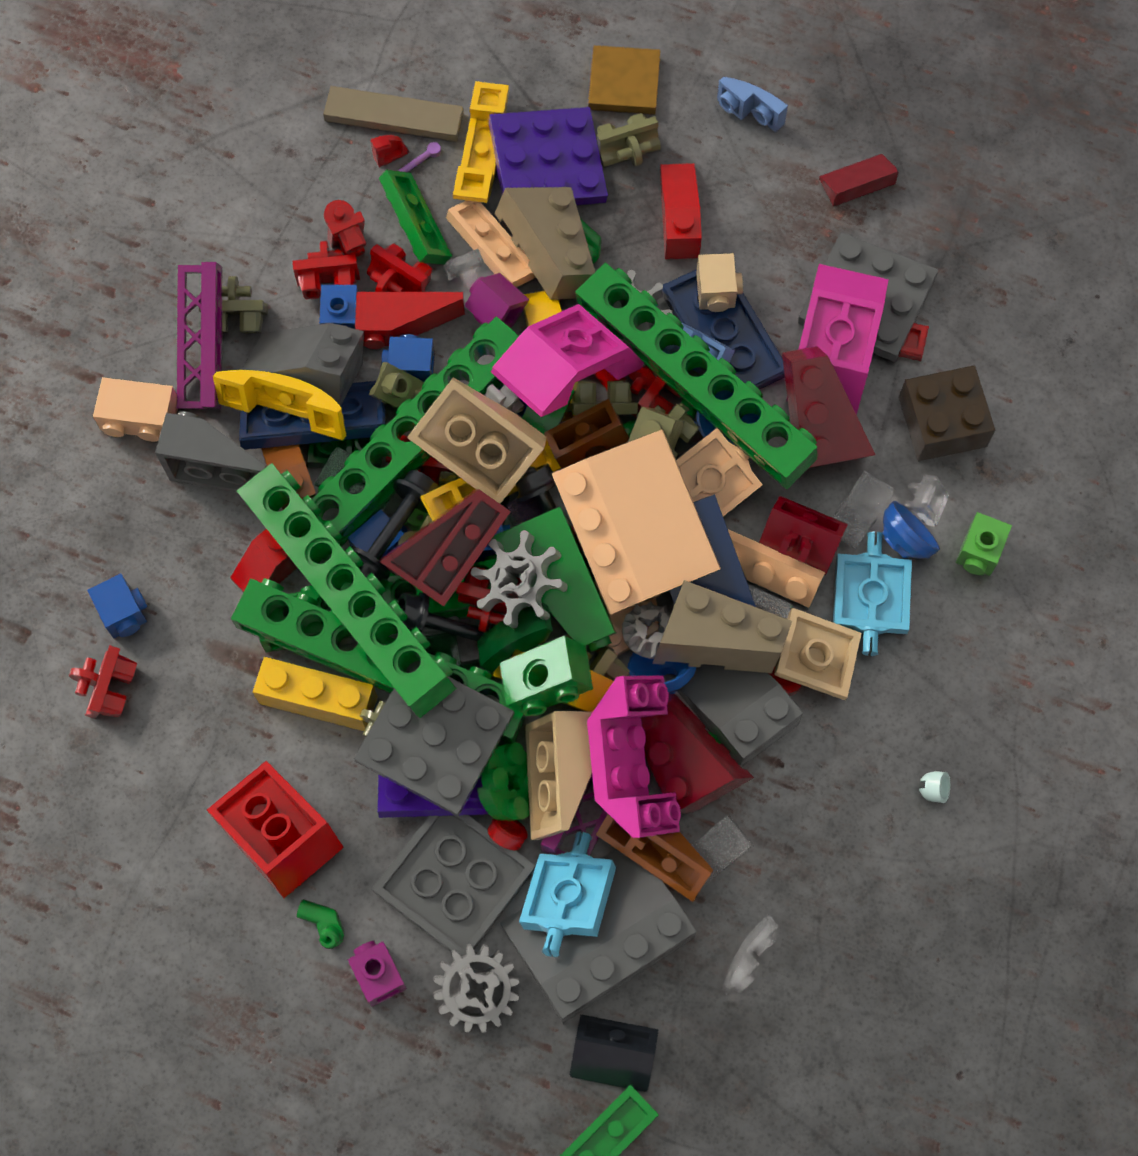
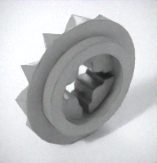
[622,601,671,659]

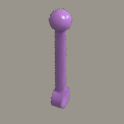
[398,142,441,172]

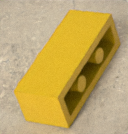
[253,657,378,731]

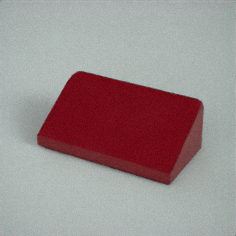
[819,154,899,207]

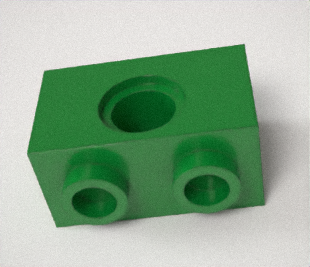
[500,635,593,716]

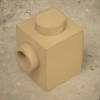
[696,253,743,312]

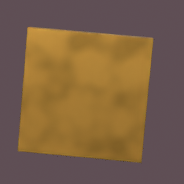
[588,45,660,114]

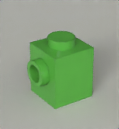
[956,512,1012,576]

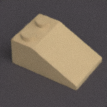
[407,377,546,504]
[526,711,593,840]

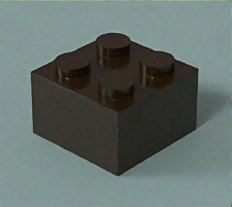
[899,365,995,462]

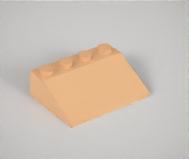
[552,430,721,615]

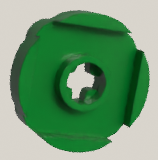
[477,742,530,821]

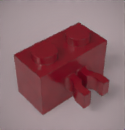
[759,496,848,575]

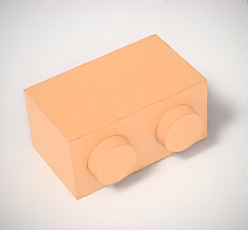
[93,377,178,442]

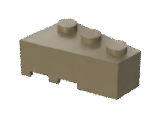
[494,187,595,300]
[652,580,792,673]

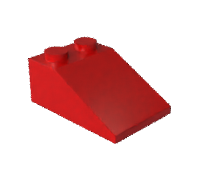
[207,761,344,898]

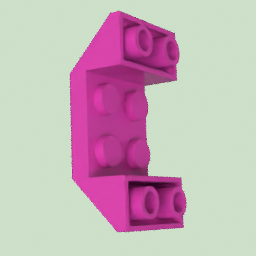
[786,264,889,415]
[491,304,644,417]
[587,676,681,838]

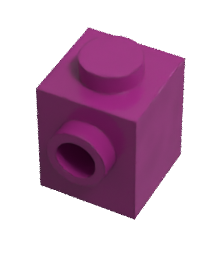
[464,273,529,328]
[347,940,407,1007]

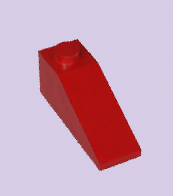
[660,163,702,259]
[355,292,465,349]

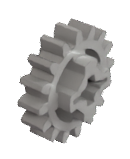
[433,944,519,1033]

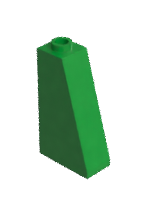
[492,507,617,652]

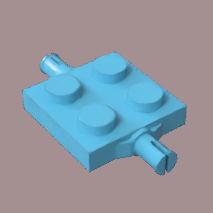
[833,531,912,656]
[519,832,616,957]

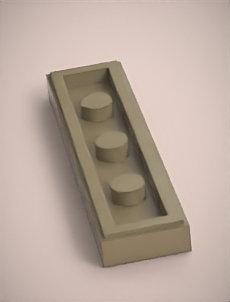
[323,86,464,142]

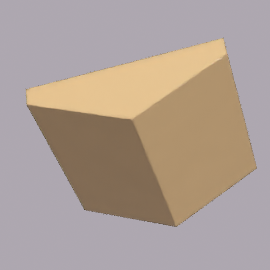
[774,608,862,700]

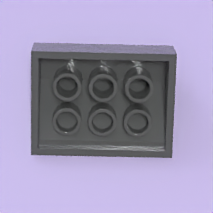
[500,849,697,1024]

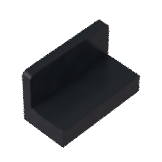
[570,1014,659,1092]

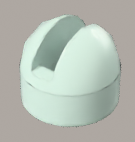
[919,771,950,803]

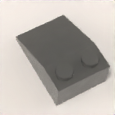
[241,323,364,407]
[155,412,266,492]
[670,664,803,768]

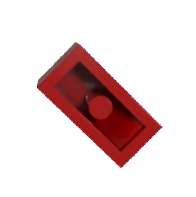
[230,529,300,592]

